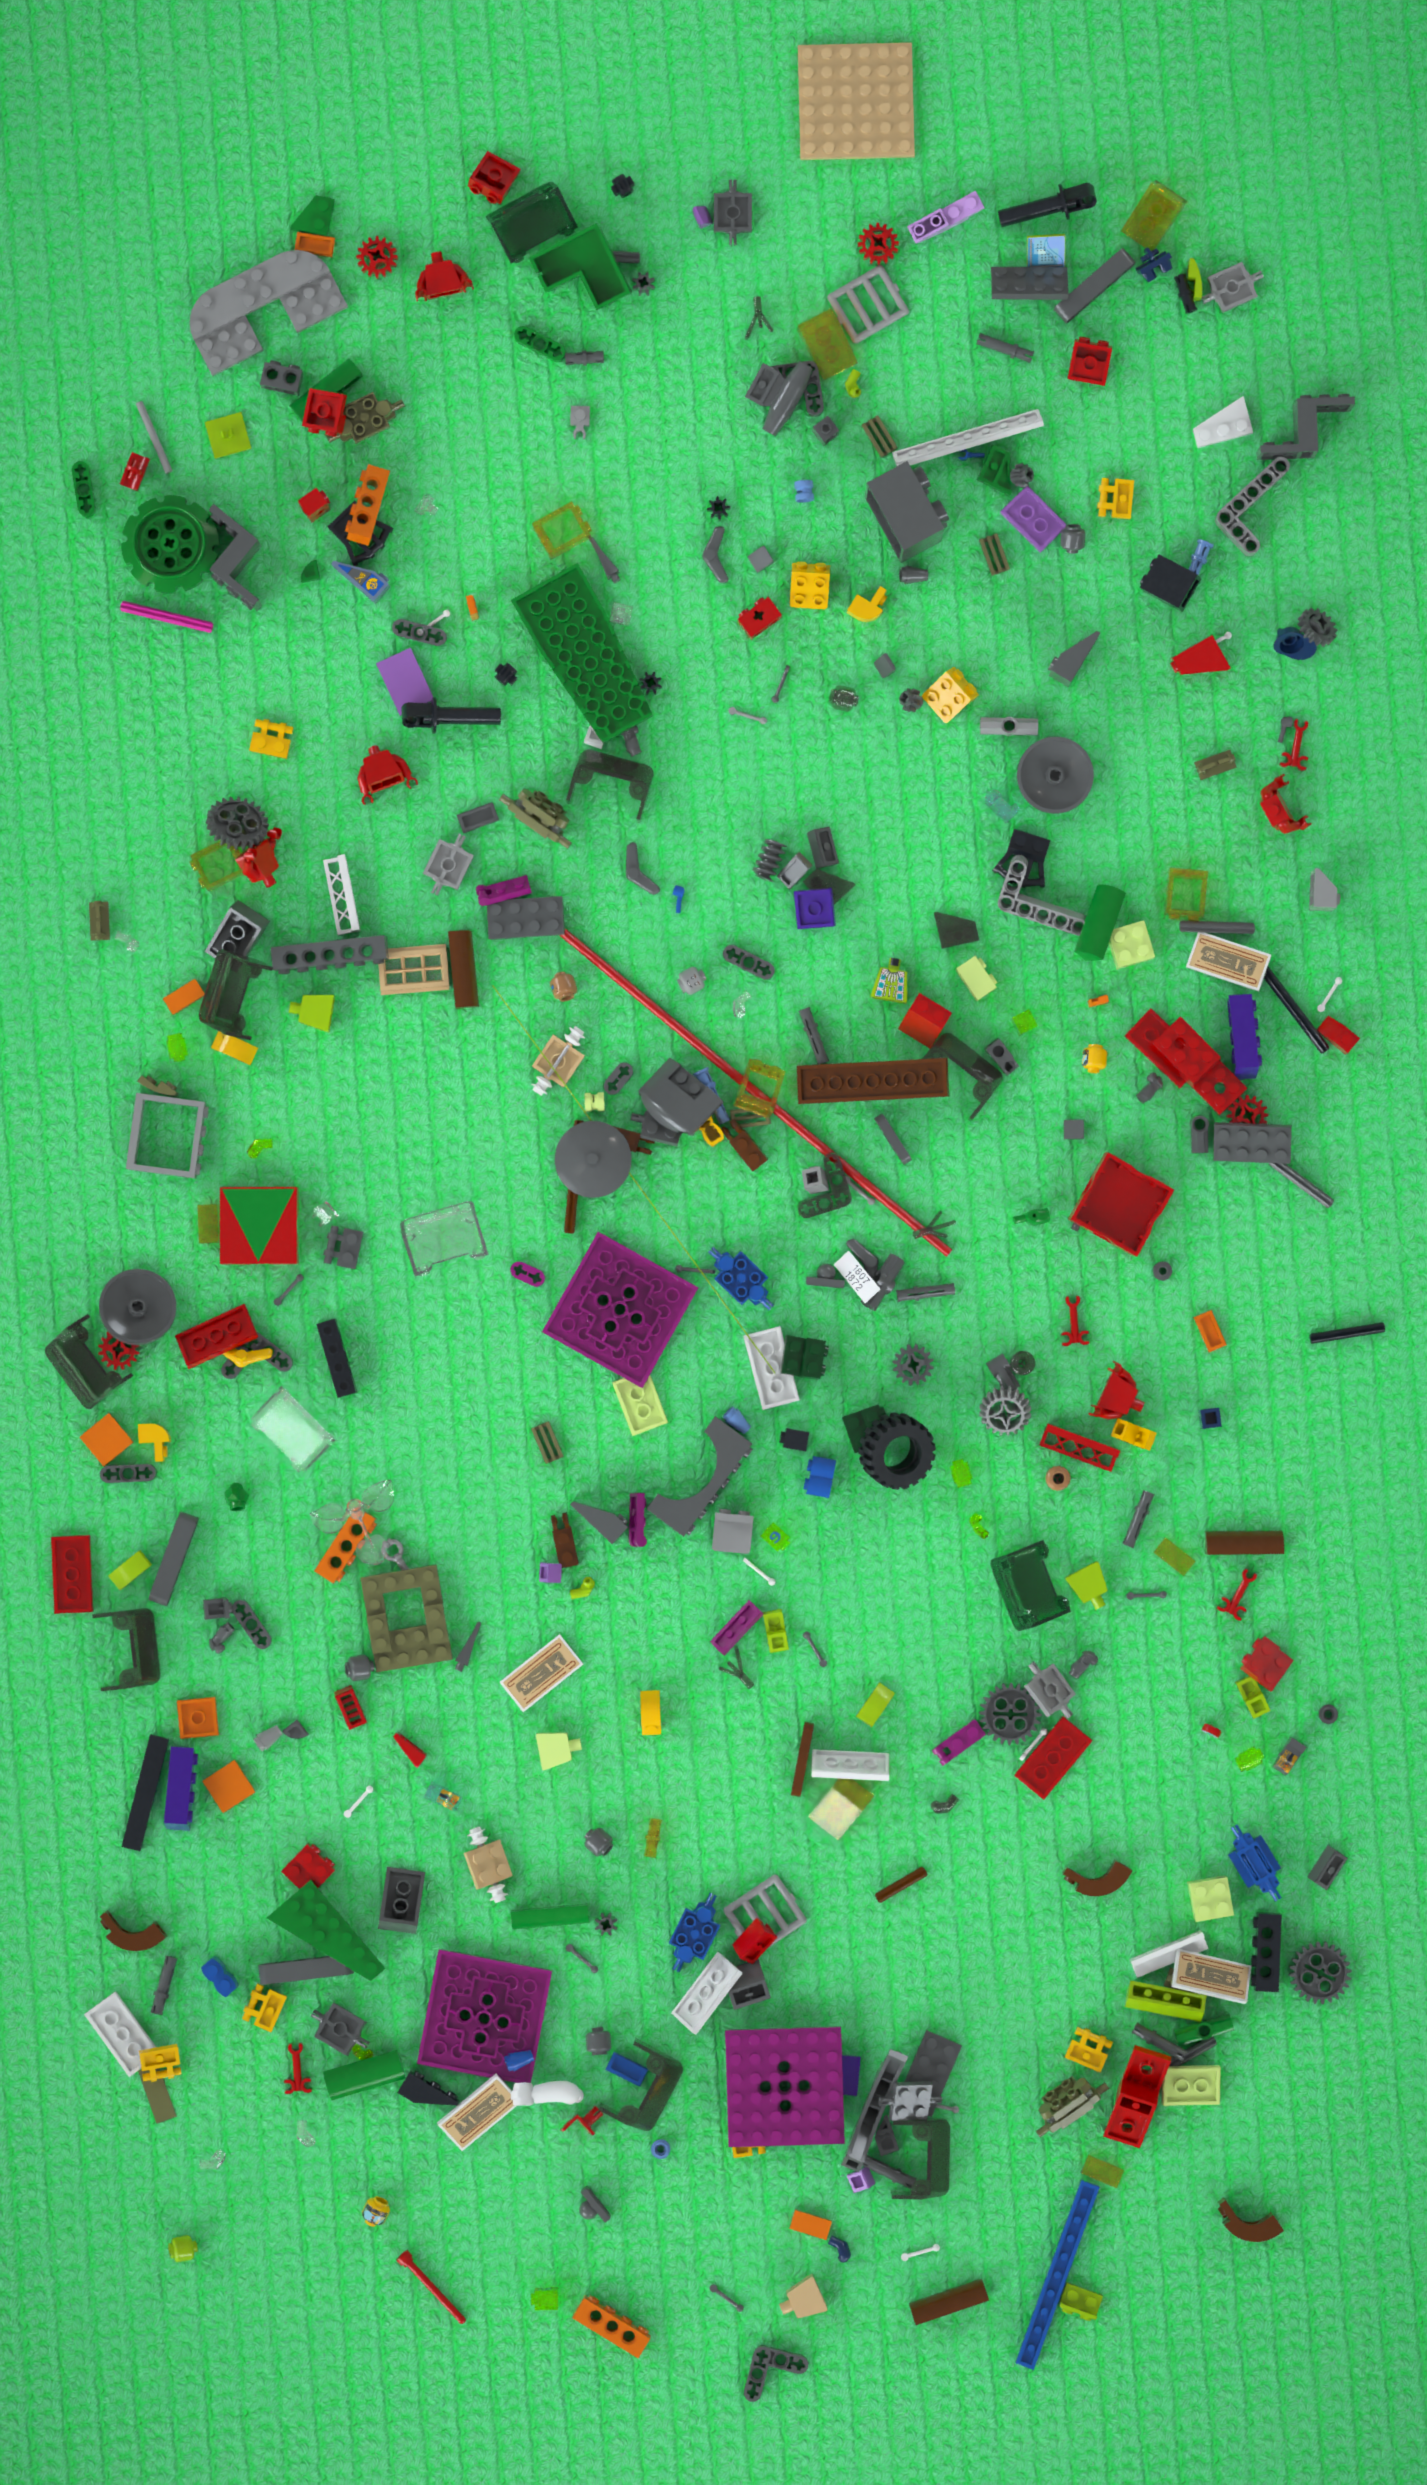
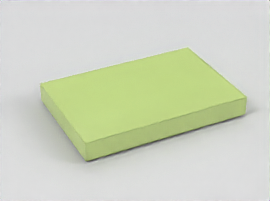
[612,1376,668,1436]
[1162,2065,1221,2106]

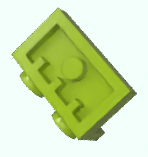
[1059,2282,1103,2321]

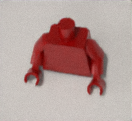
[415,251,474,302]
[357,745,418,805]
[1260,774,1312,834]
[235,827,282,888]
[1089,1361,1145,1420]

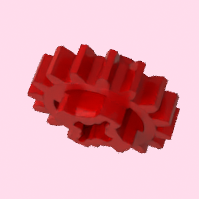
[858,222,899,265]
[356,236,398,279]
[1226,1095,1269,1124]
[98,1332,140,1370]

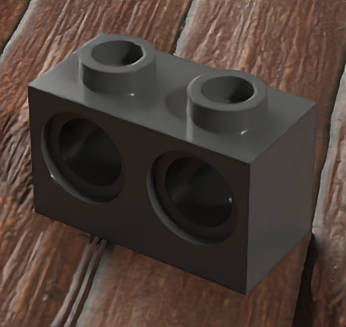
[260,361,303,396]

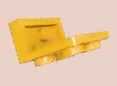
[790,561,830,609]
[922,667,979,723]

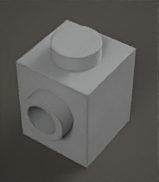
[802,1166,829,1194]

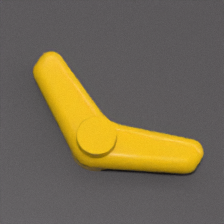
[223,1348,273,1367]

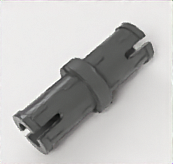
[565,350,604,366]

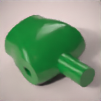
[1013,1208,1050,1226]

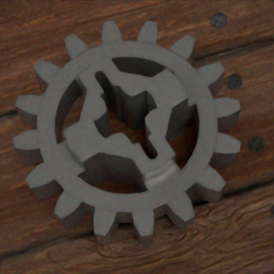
[1297,608,1338,647]
[892,1344,934,1386]

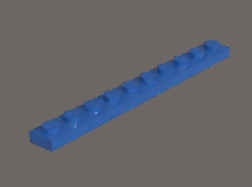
[1015,2180,1100,2370]

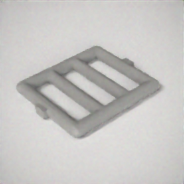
[827,265,909,344]
[723,1874,807,1949]

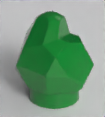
[225,1483,249,1511]

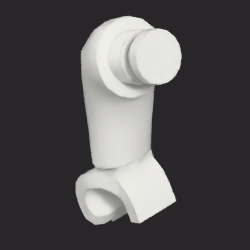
[511,2081,584,2106]

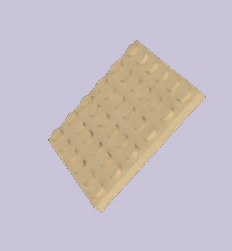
[798,43,915,160]

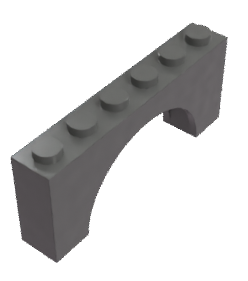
[647,1416,753,1537]

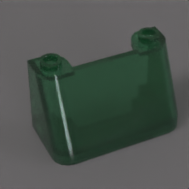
[486,182,578,264]
[990,1540,1071,1631]

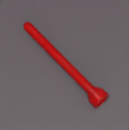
[396,2250,466,2324]

